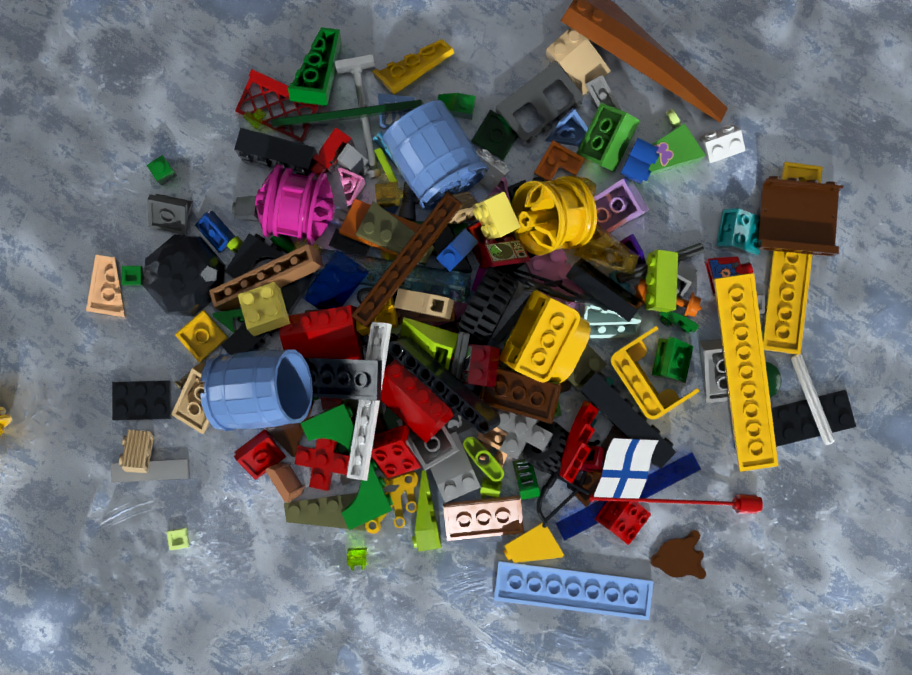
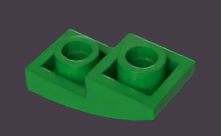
[658,312,699,333]

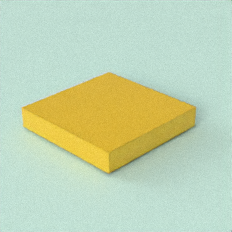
[175,309,229,363]

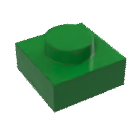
[122,266,143,286]

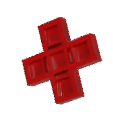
[295,438,350,491]

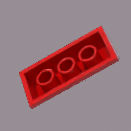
[381,359,454,443]

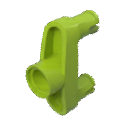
[463,437,504,482]

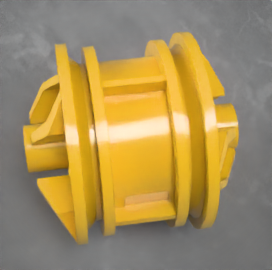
[511,176,597,255]

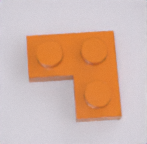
[534,140,585,181]

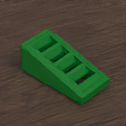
[512,459,540,500]

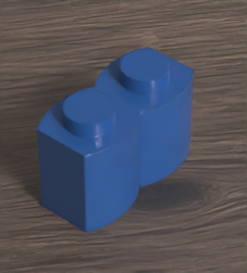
[620,138,660,184]

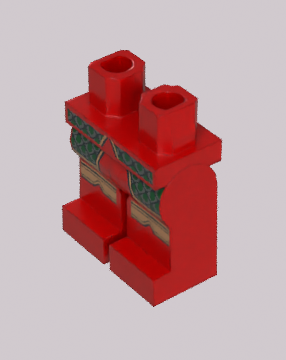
[310,128,355,177]

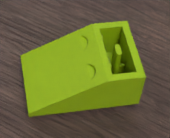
[400,317,458,372]

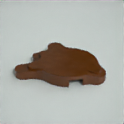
[650,530,706,579]

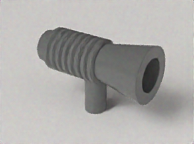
[398,181,420,221]

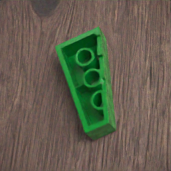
[288,27,341,106]

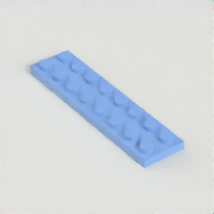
[494,561,654,620]

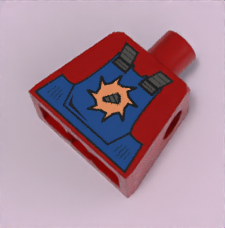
[704,256,753,296]

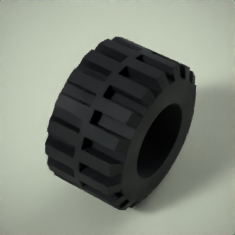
[521,421,569,473]

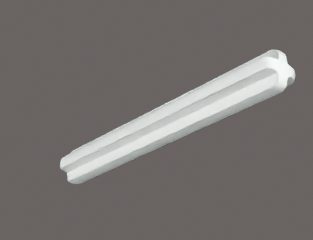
[791,354,835,445]

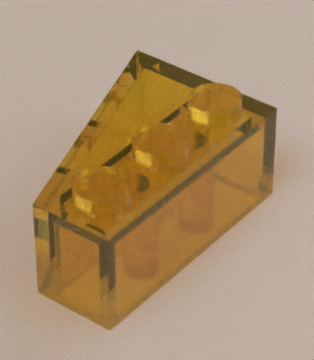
[574,223,639,274]

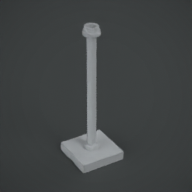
[335,54,381,178]

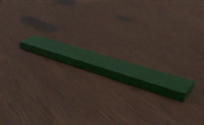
[271,99,424,129]

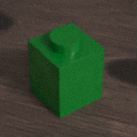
[146,155,177,185]

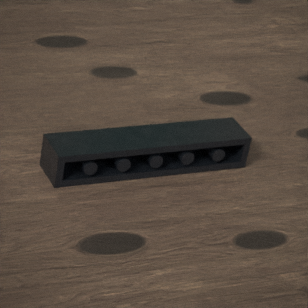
[576,370,676,469]

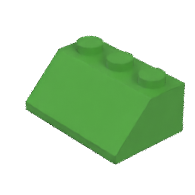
[576,103,640,172]

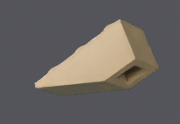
[394,288,454,319]

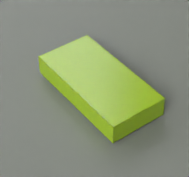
[374,148,398,187]

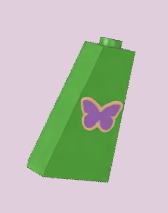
[648,124,705,175]

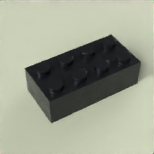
[234,128,318,176]

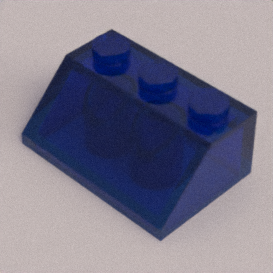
[303,249,369,309]

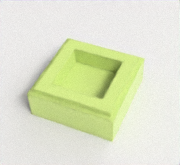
[167,528,190,550]

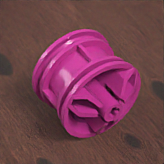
[255,164,335,246]

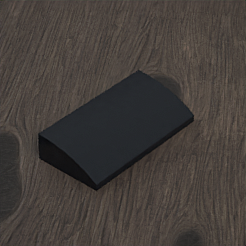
[566,258,644,322]

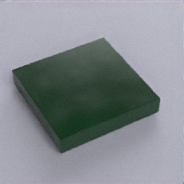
[471,110,518,161]

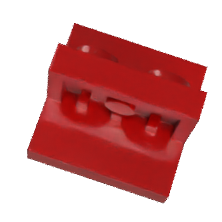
[234,429,286,480]

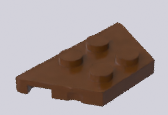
[265,401,315,457]

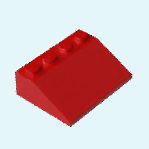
[279,305,364,360]

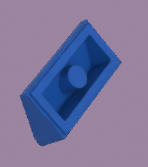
[195,211,236,253]

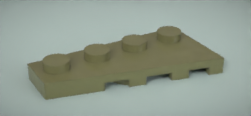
[356,201,434,266]
[284,493,366,531]

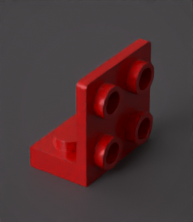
[371,424,421,478]
[595,501,651,545]

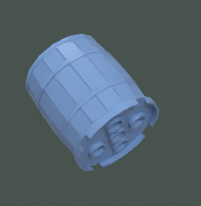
[382,100,489,211]
[200,349,313,431]

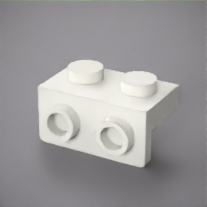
[700,125,746,163]
[476,148,510,191]

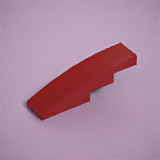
[560,400,599,483]

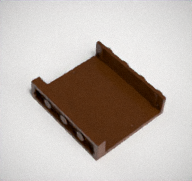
[757,176,843,257]

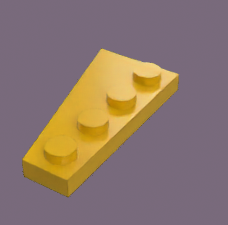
[372,39,454,95]

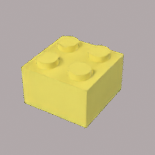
[472,191,521,240]
[238,282,290,336]

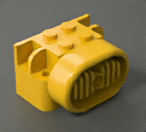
[499,290,591,383]

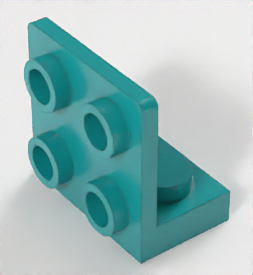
[716,208,760,255]

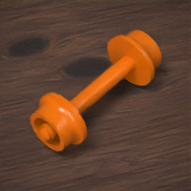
[634,279,702,317]

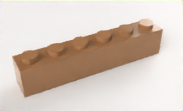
[209,244,324,311]

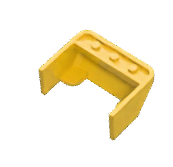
[611,326,700,420]

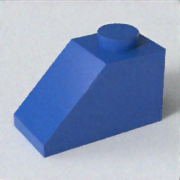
[436,228,479,272]

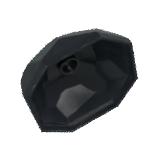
[143,234,226,317]

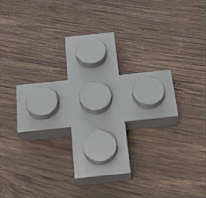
[497,409,553,460]

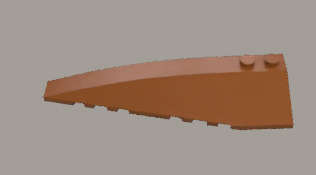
[561,0,728,122]

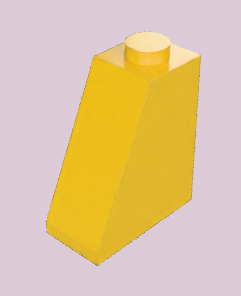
[503,522,565,563]

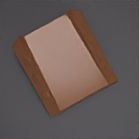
[265,462,306,503]

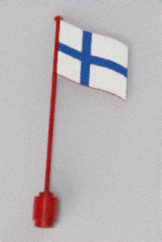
[589,438,763,514]

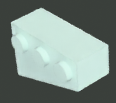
[579,294,641,339]

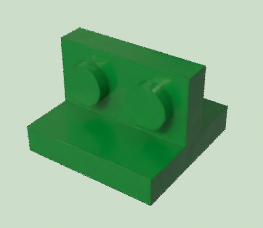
[651,337,694,383]

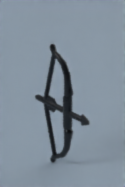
[507,265,595,304]
[536,439,600,528]

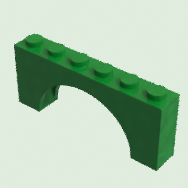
[300,403,393,530]

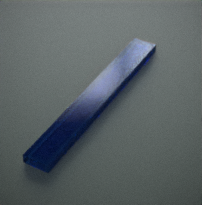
[555,452,701,541]

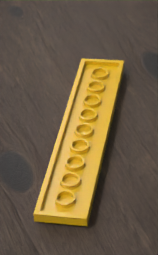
[762,162,823,355]
[714,273,778,472]

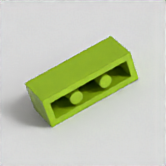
[645,250,678,312]

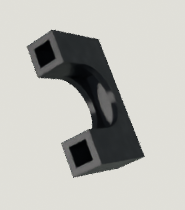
[225,233,316,314]

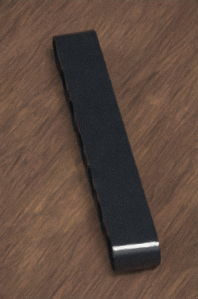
[388,335,501,434]

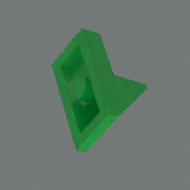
[212,309,245,333]

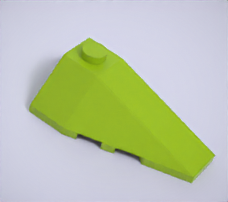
[412,470,442,552]

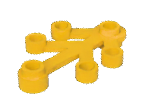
[365,471,419,534]

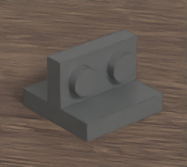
[147,194,193,235]

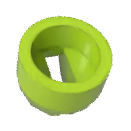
[226,236,243,253]

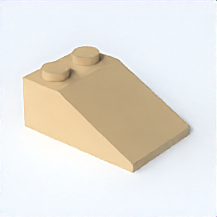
[545,27,611,95]
[171,362,210,434]

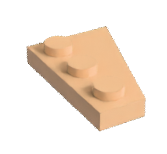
[86,255,125,317]

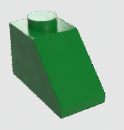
[437,93,476,120]

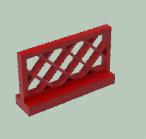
[235,69,322,143]

